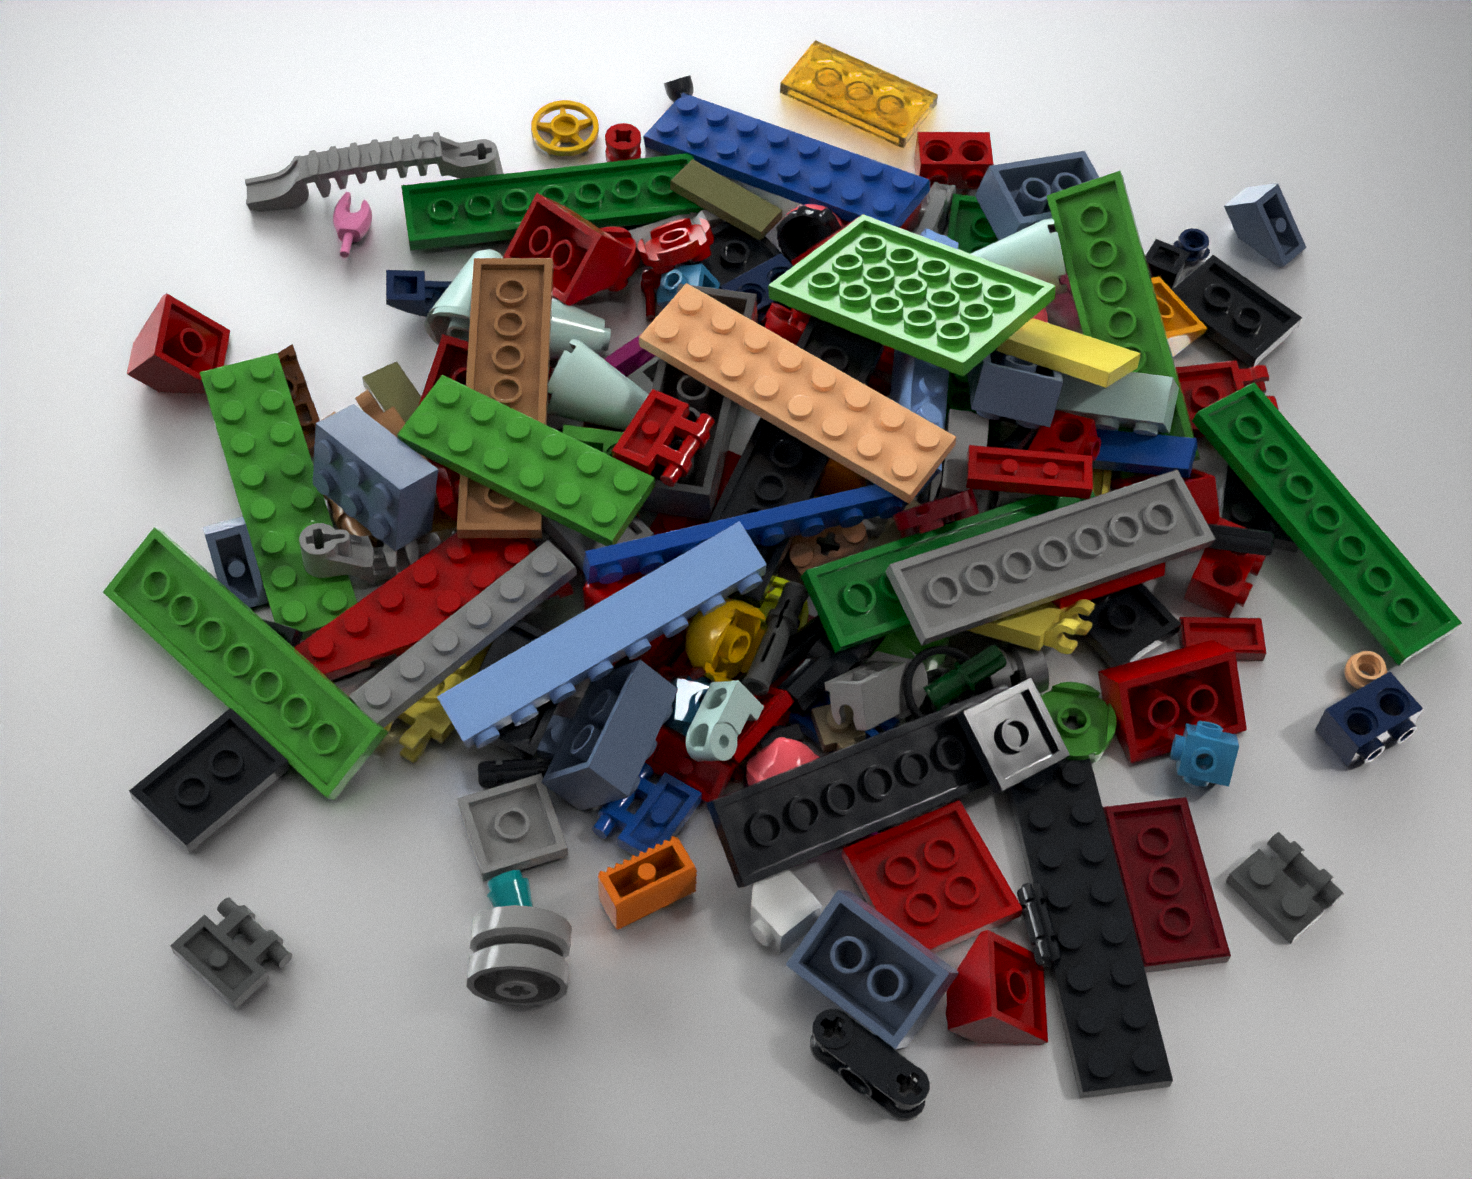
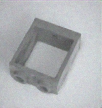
[928,409,989,523]

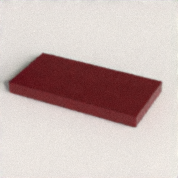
[1103,797,1231,973]

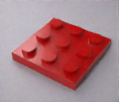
[842,800,1023,954]

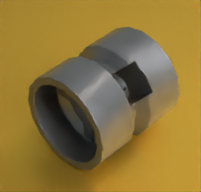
[974,644,1049,693]

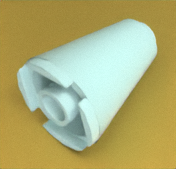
[971,218,1067,294]
[424,249,503,345]
[550,297,611,360]
[547,339,649,431]

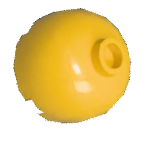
[685,599,766,682]

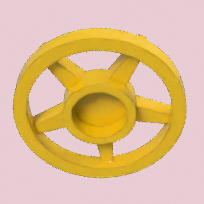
[531,100,599,156]

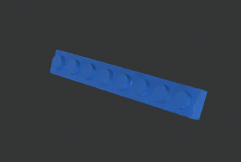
[583,484,907,584]

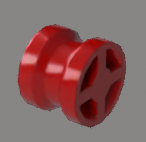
[605,123,641,162]

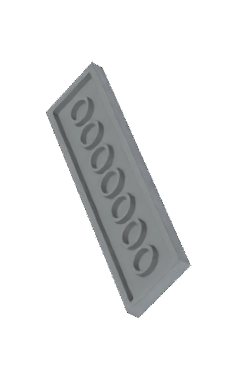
[886,470,1215,646]

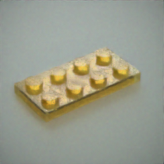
[780,40,938,148]

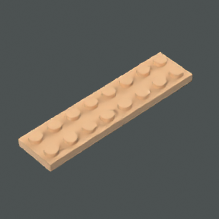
[639,283,956,504]

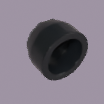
[663,75,694,102]

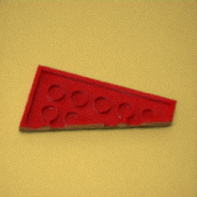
[294,532,574,680]

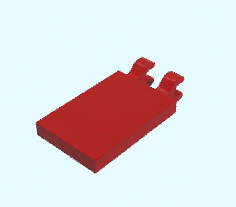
[1176,360,1279,438]

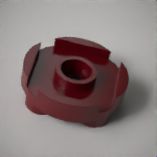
[893,489,979,538]

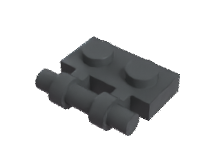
[1226,832,1344,944]
[170,897,293,1010]

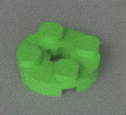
[1040,682,1116,763]

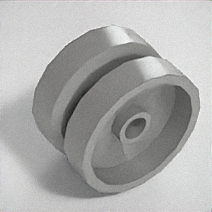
[466,905,572,1006]

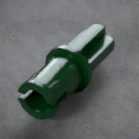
[923,645,1007,710]

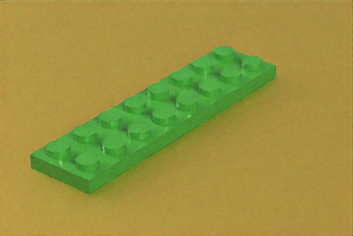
[1047,171,1201,479]
[200,353,357,641]
[103,527,388,800]

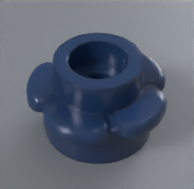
[1173,228,1210,263]

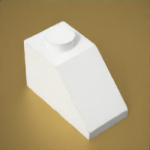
[750,869,822,955]

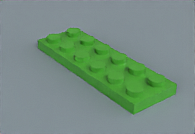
[397,375,655,546]

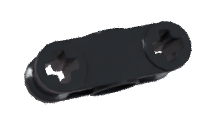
[810,1009,930,1121]

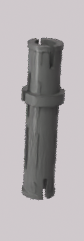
[742,582,809,696]

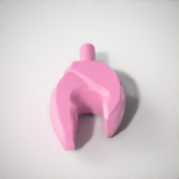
[333,192,372,258]

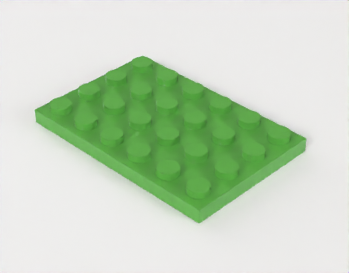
[768,214,1055,376]

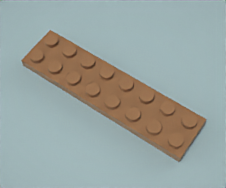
[457,258,554,538]

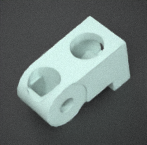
[686,680,764,761]

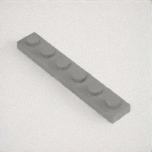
[349,540,577,728]

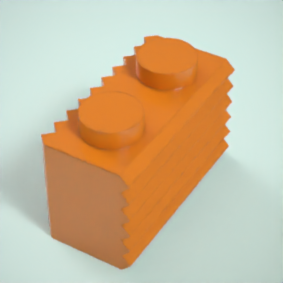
[598,836,697,930]

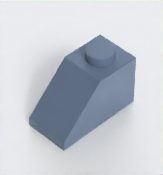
[1224,183,1306,267]
[203,516,268,608]

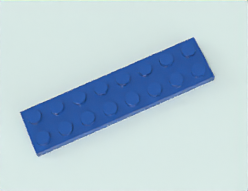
[643,93,930,228]

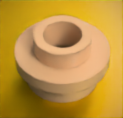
[1344,651,1387,690]

